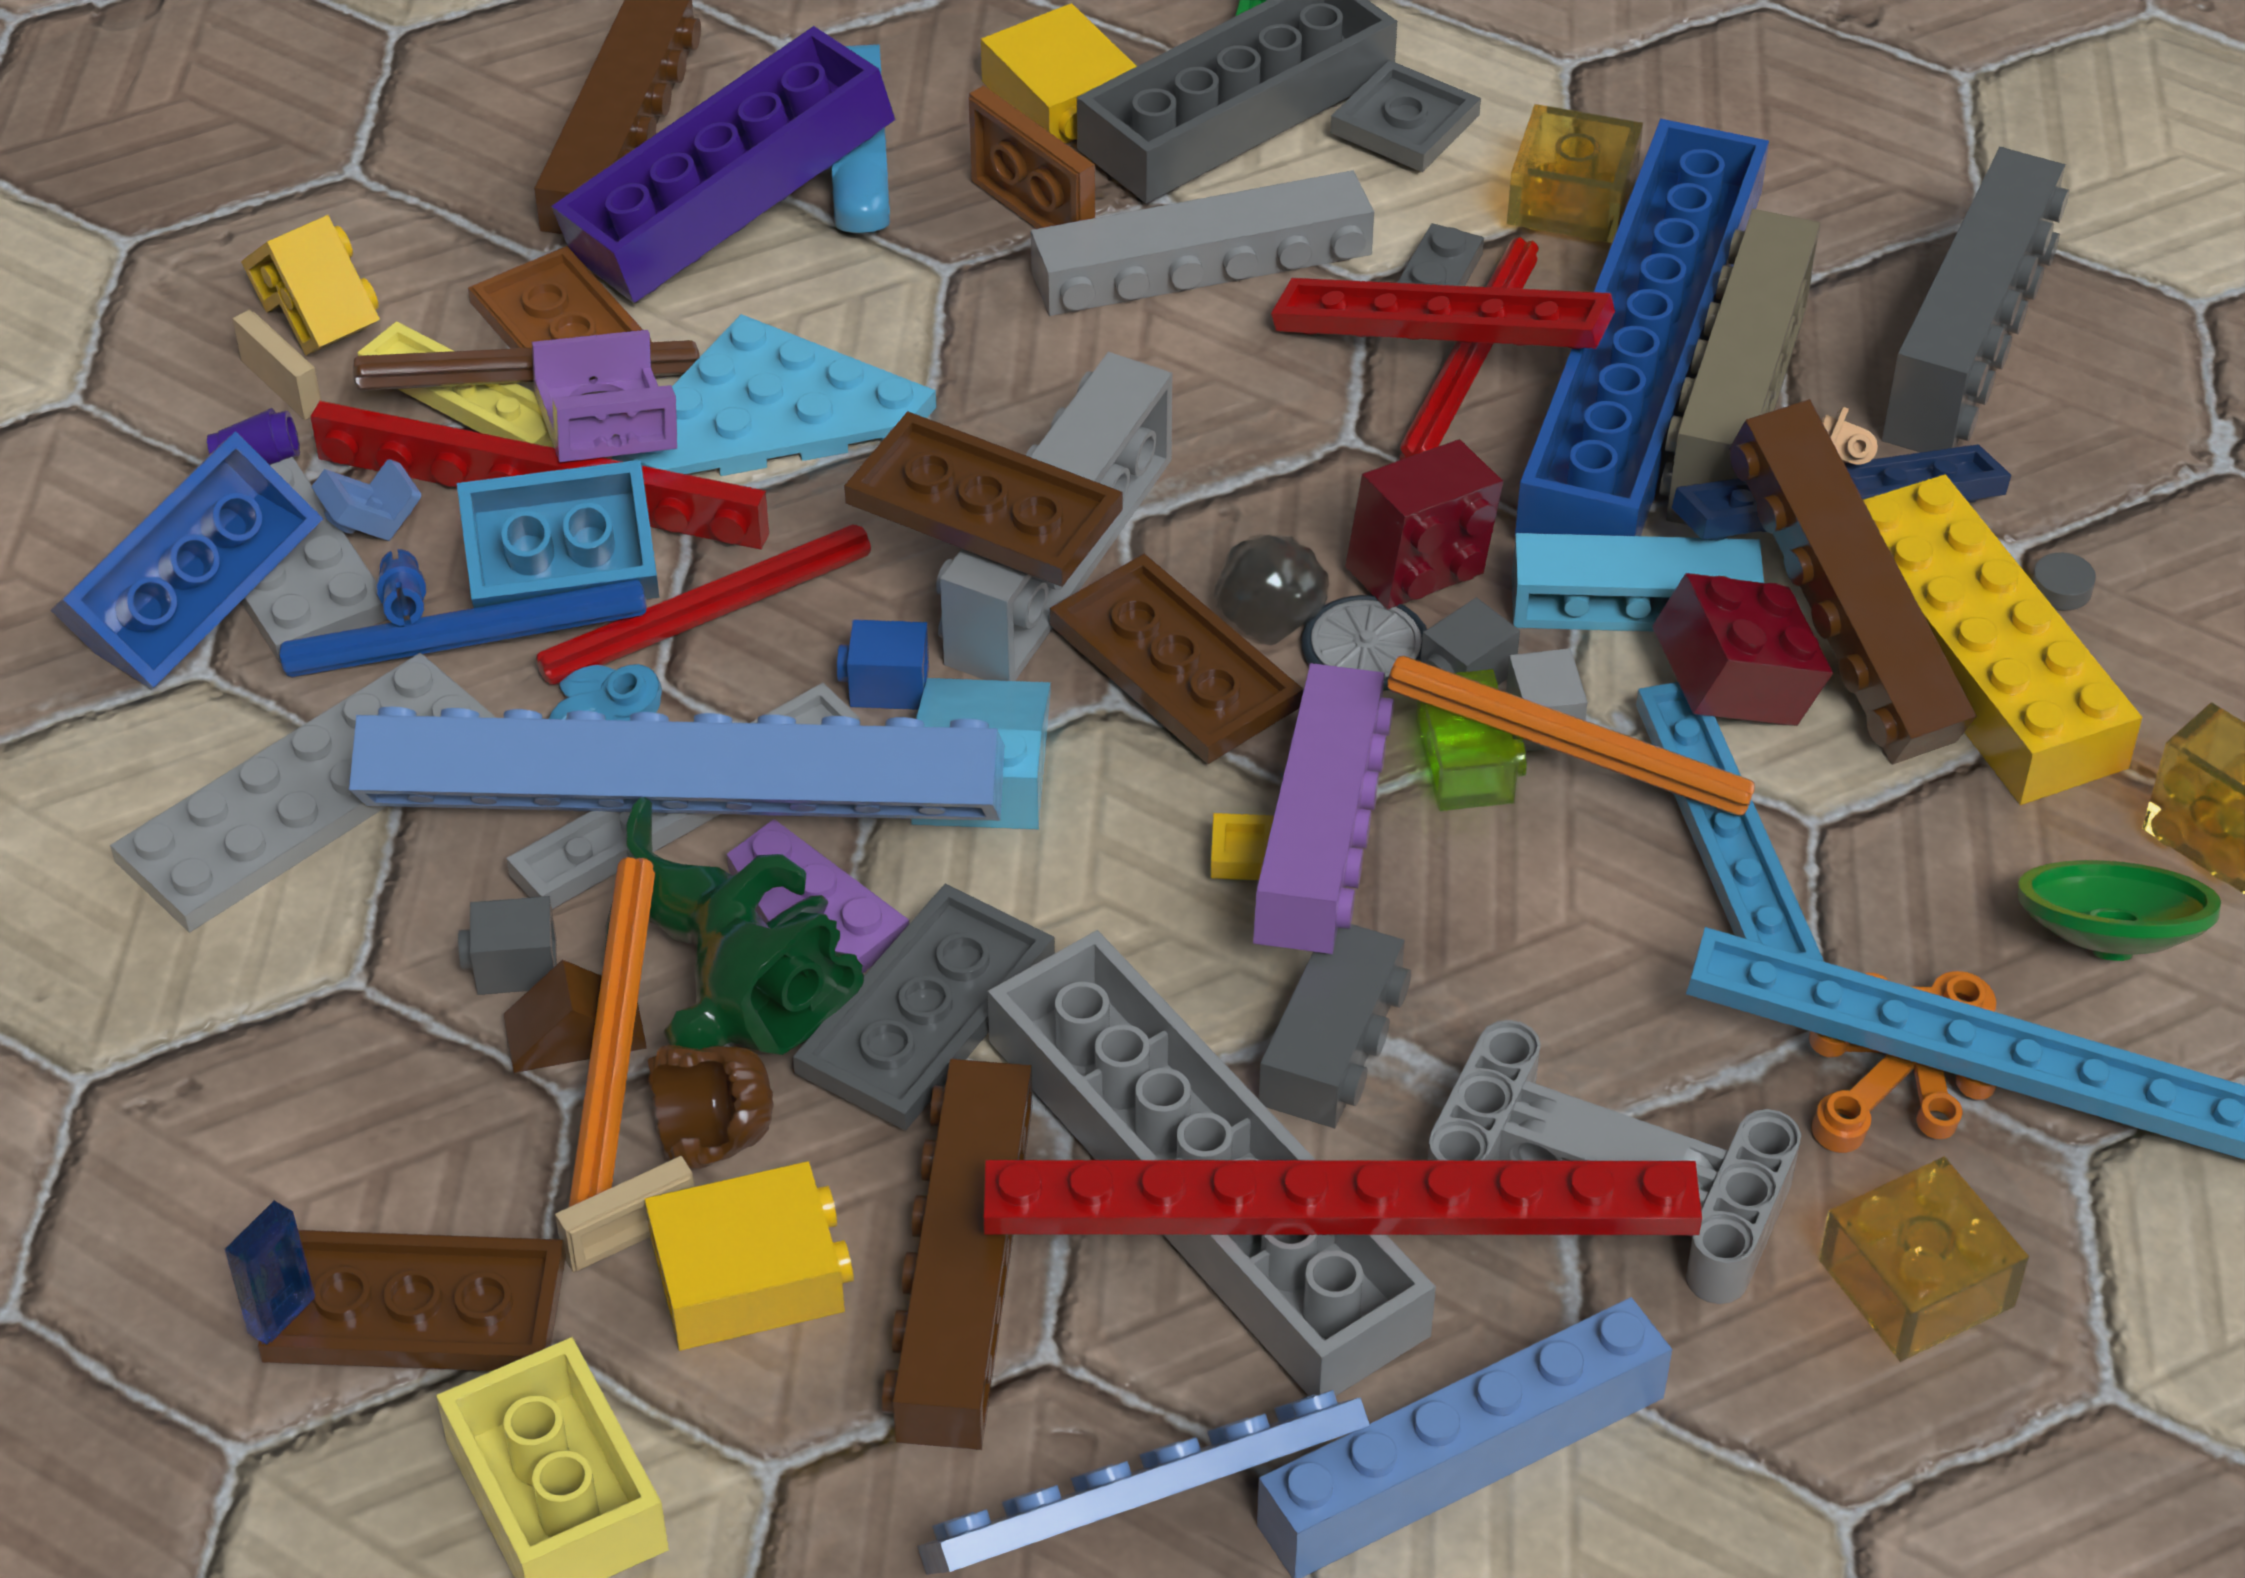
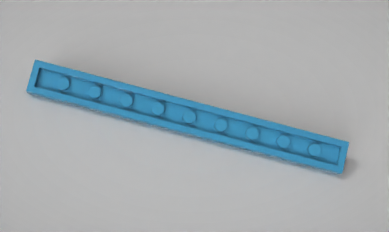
[1686,927,2245,1160]

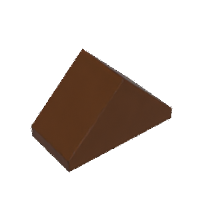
[503,959,647,1073]

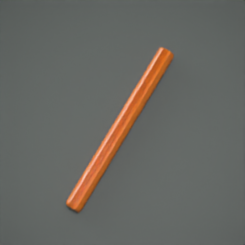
[1387,656,1755,816]
[568,857,655,1208]

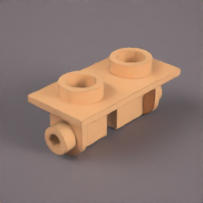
[1821,407,1878,465]

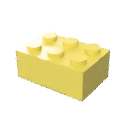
[436,1337,669,1578]

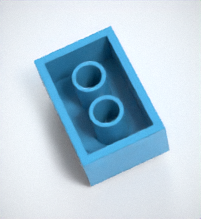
[457,460,660,608]

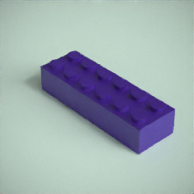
[551,26,896,303]

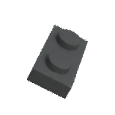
[1397,223,1484,286]

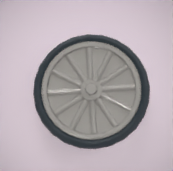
[1301,595,1427,691]

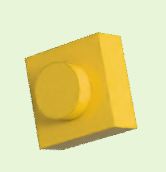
[1211,813,1274,880]

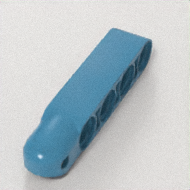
[832,44,890,233]

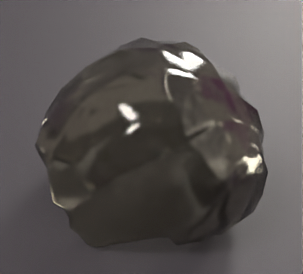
[1213,534,1329,645]

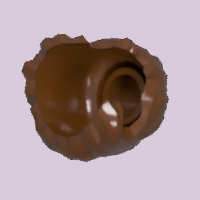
[647,1045,774,1170]

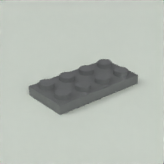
[793,883,1055,1131]

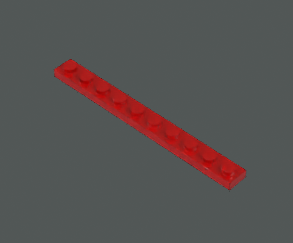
[984,1160,1702,1235]

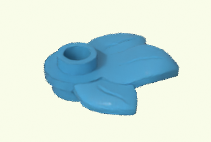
[549,664,662,721]

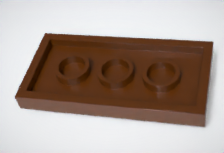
[844,411,1123,587]
[1050,553,1304,764]
[258,1229,566,1371]

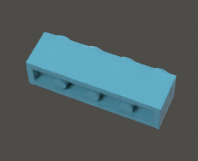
[1512,533,1764,632]

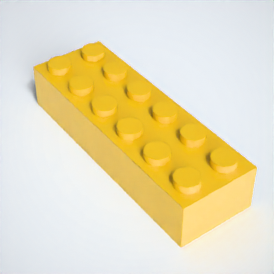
[1863,474,2143,805]

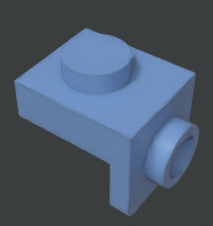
[311,459,421,541]

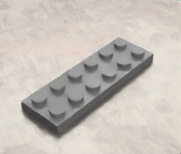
[110,653,496,933]

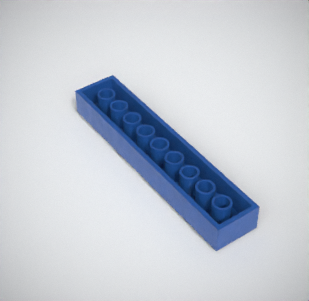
[1515,118,1769,536]

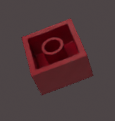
[1345,439,1503,610]
[1652,573,1833,726]

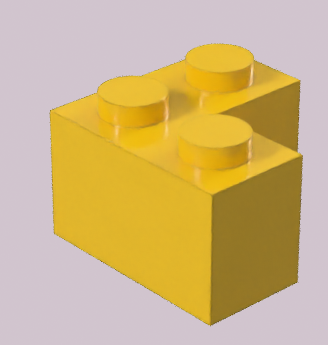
[241,215,380,356]

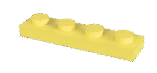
[357,321,553,447]

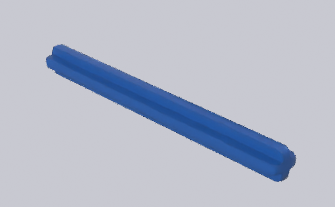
[280,580,647,677]

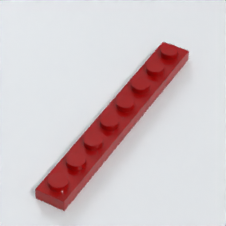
[310,401,769,550]

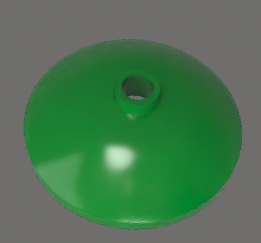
[2017,860,2221,961]

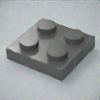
[1330,60,1481,172]

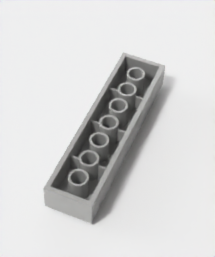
[987,930,1436,1396]

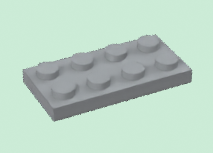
[241,457,388,663]

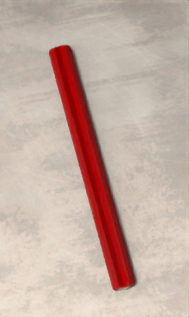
[1399,237,1539,460]
[536,524,871,685]

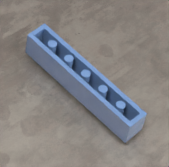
[1257,1297,1672,1578]

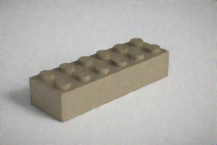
[1659,209,1821,536]

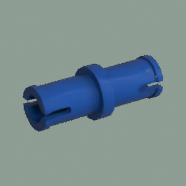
[377,549,426,626]

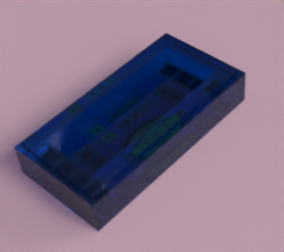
[224,1200,315,1345]

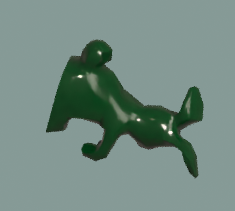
[605,797,864,1055]

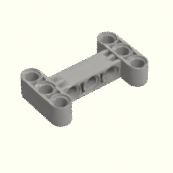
[1427,1020,1801,1304]

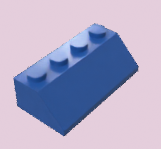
[50,431,323,689]

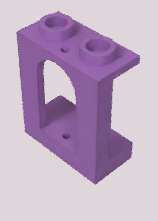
[532,330,677,462]

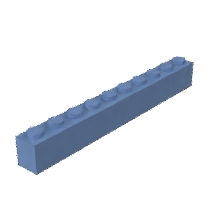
[349,707,1005,821]

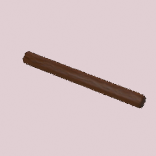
[353,340,700,391]

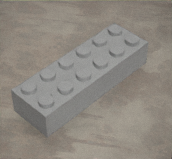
[936,352,1173,681]

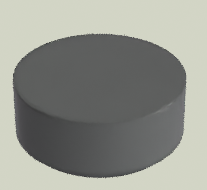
[2032,552,2096,610]

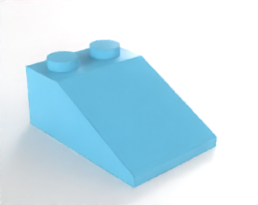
[911,678,1051,830]

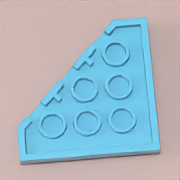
[612,314,936,476]

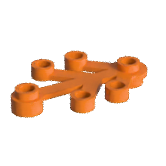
[1809,971,1997,1153]

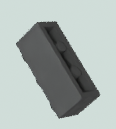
[1259,924,1411,1129]

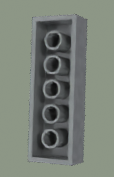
[1077,0,1398,204]
[1882,146,2070,452]

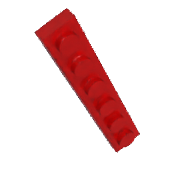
[1271,278,1615,349]

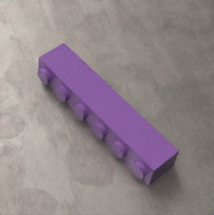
[1253,663,1394,954]

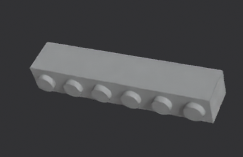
[1031,170,1374,316]

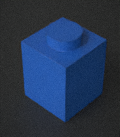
[837,620,929,710]

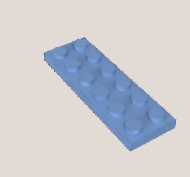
[917,1390,1370,1575]

